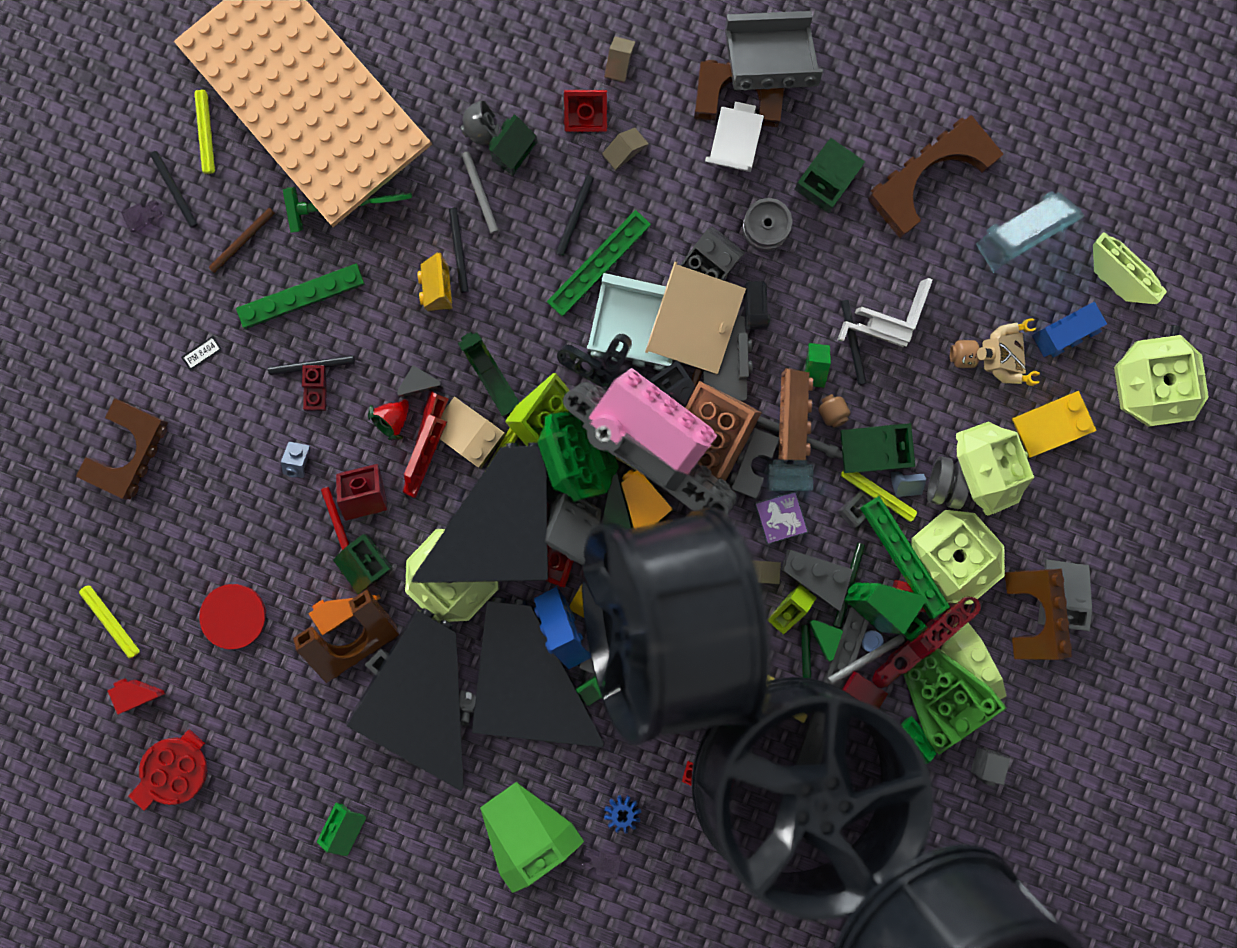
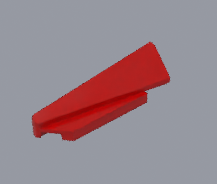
[403,391,449,498]

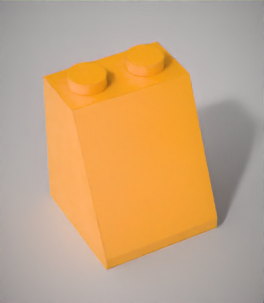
[621,469,672,528]

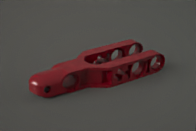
[872,596,981,688]

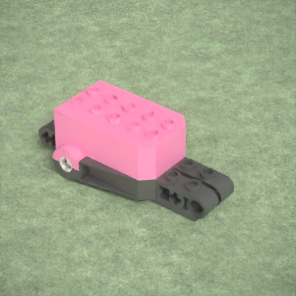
[563,368,736,516]

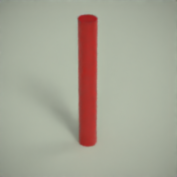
[321,487,349,550]

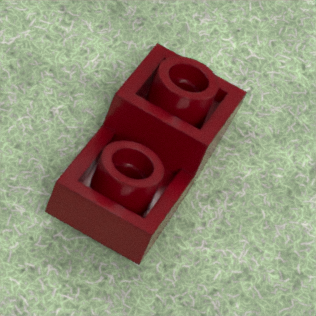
[302,365,326,411]
[842,671,888,709]

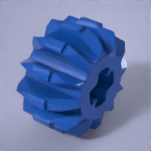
[604,795,641,833]

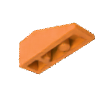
[308,595,381,635]

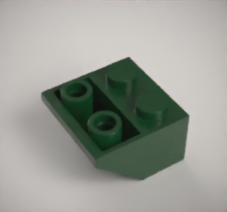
[489,114,538,176]
[333,534,394,595]

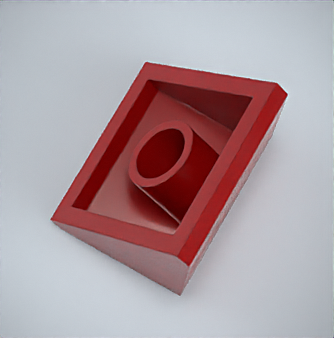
[564,90,607,132]
[547,544,574,588]

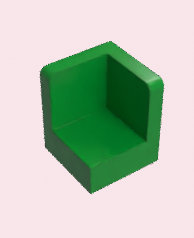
[575,676,602,706]

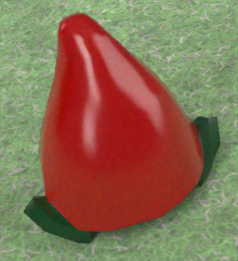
[368,399,409,441]

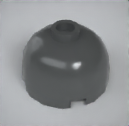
[461,100,500,146]

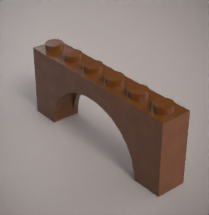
[868,115,1004,238]

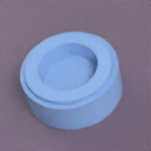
[861,630,884,652]

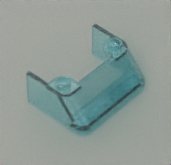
[976,191,1085,272]

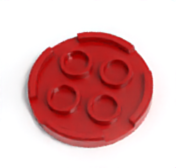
[199,584,266,649]
[139,737,207,805]

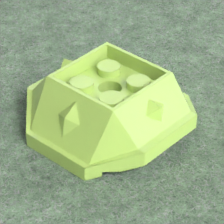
[1114,335,1209,427]
[956,422,1034,516]
[911,510,1005,605]
[405,529,500,622]

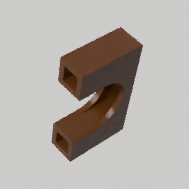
[694,60,784,128]
[76,398,168,500]
[1005,568,1072,660]
[293,590,400,683]

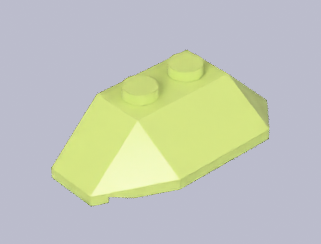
[1093,232,1167,304]
[941,623,1006,699]

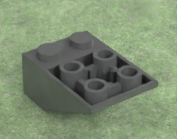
[680,226,745,281]
[545,492,601,565]
[1038,559,1092,631]

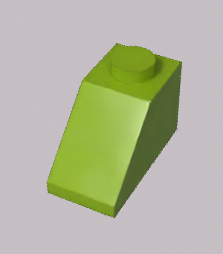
[768,584,817,635]

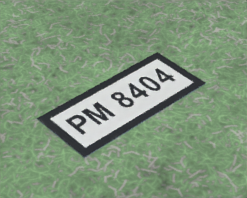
[181,336,222,371]

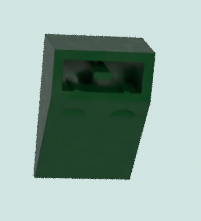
[794,138,866,214]
[840,423,916,473]

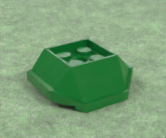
[537,411,619,501]

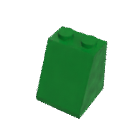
[844,583,927,634]

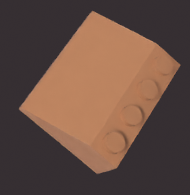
[778,369,813,460]
[686,381,762,481]

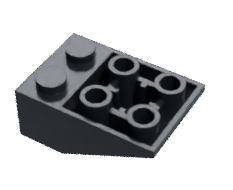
[649,360,696,408]

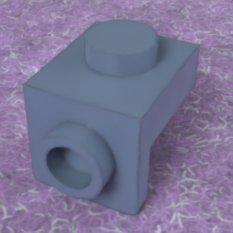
[281,442,310,478]

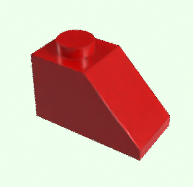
[107,678,165,715]

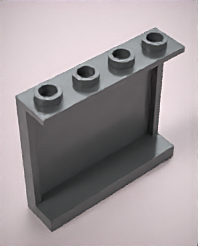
[725,11,823,90]

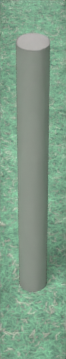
[462,151,499,234]
[827,634,905,685]

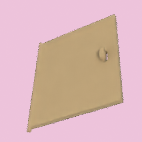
[645,262,746,374]

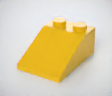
[418,253,452,311]
[1012,391,1097,458]

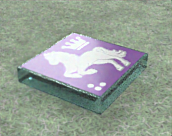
[754,491,808,545]

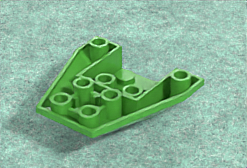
[903,648,1006,755]
[480,782,584,893]

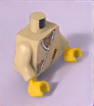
[977,318,1040,386]

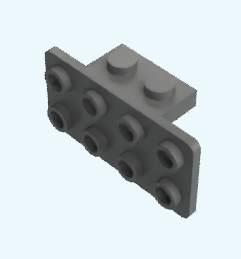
[703,315,752,401]

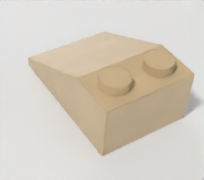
[440,397,506,469]

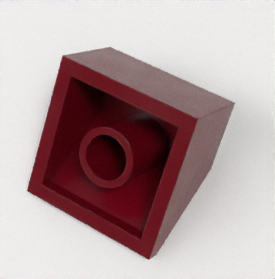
[336,464,387,521]

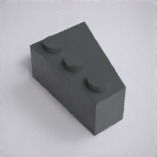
[781,550,853,611]

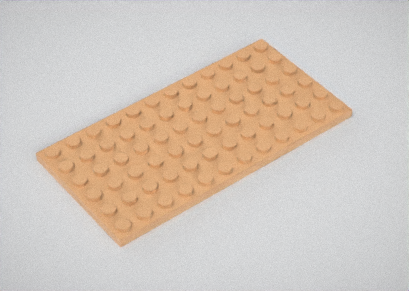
[174,0,432,227]

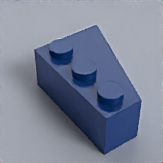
[1032,301,1107,358]
[534,587,591,669]

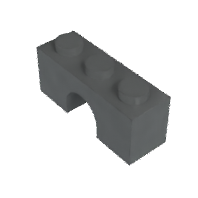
[728,428,779,499]

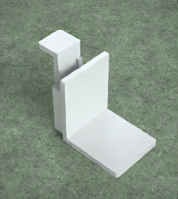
[705,102,764,172]
[837,278,932,347]

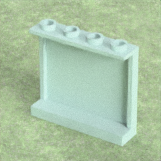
[587,273,673,371]

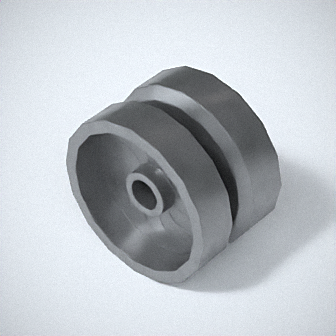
[742,198,792,252]
[927,456,969,509]

